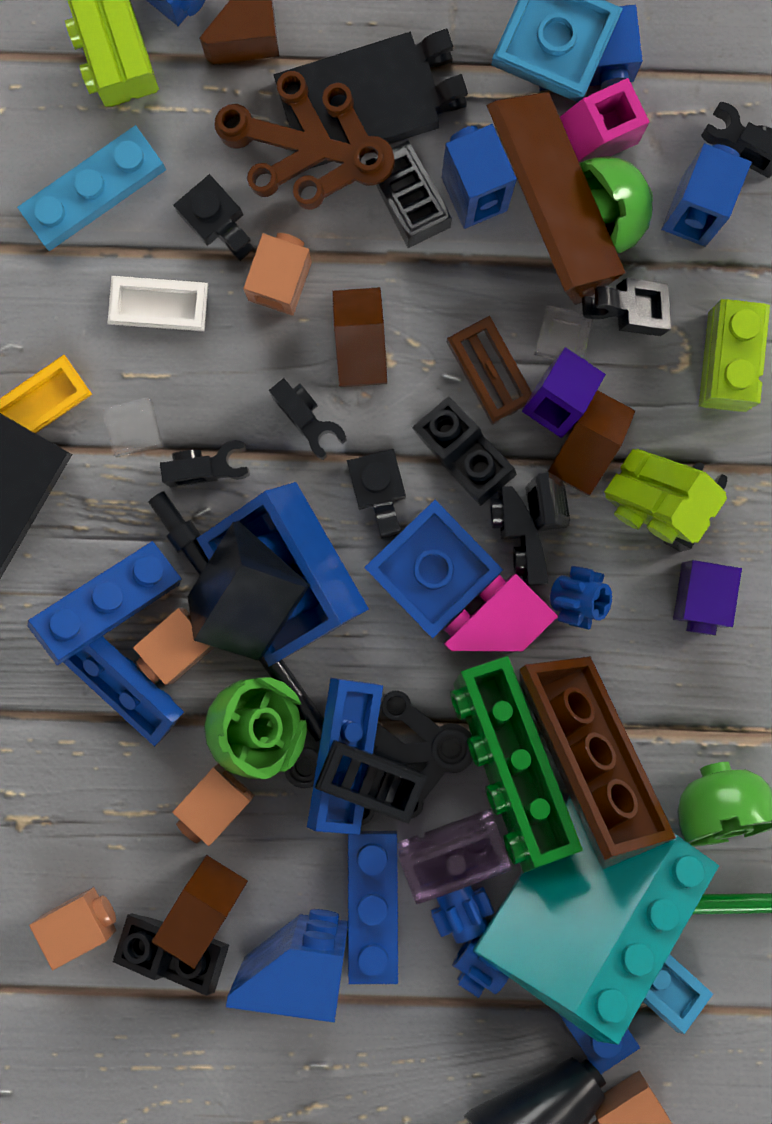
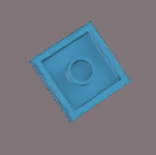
[491,0,623,103]

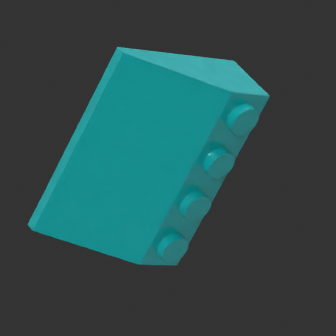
[473,796,720,1045]

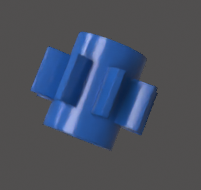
[550,566,612,630]
[431,880,495,944]
[452,937,509,998]

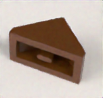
[199,0,280,64]
[333,287,387,387]
[547,390,636,496]
[151,855,248,969]

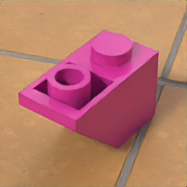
[560,78,650,163]
[443,574,558,652]

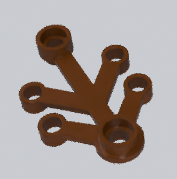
[215,71,395,210]

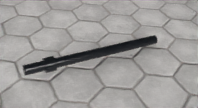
[148,491,324,742]

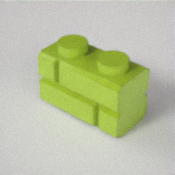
[65,0,159,108]
[699,299,770,412]
[604,449,727,544]

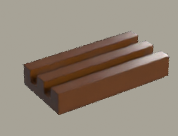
[446,315,532,425]

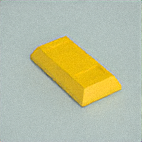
[0,355,93,433]

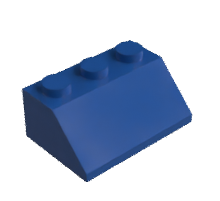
[196,482,369,667]
[226,909,348,1023]

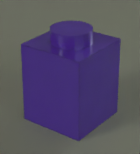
[521,347,606,439]
[673,560,742,636]

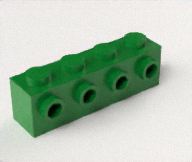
[450,656,583,873]

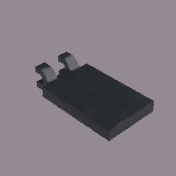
[273,28,468,169]
[0,413,73,579]

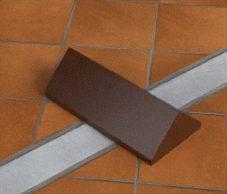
[486,92,625,305]
[519,656,676,869]

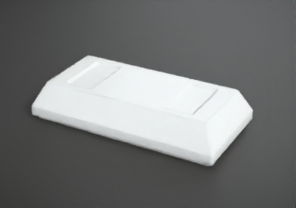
[107,276,208,331]

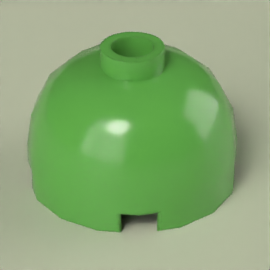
[579,156,653,254]
[204,677,307,779]
[677,762,772,847]

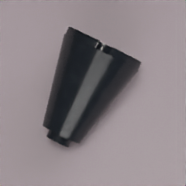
[464,1057,606,1124]

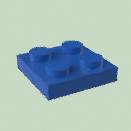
[364,500,503,638]

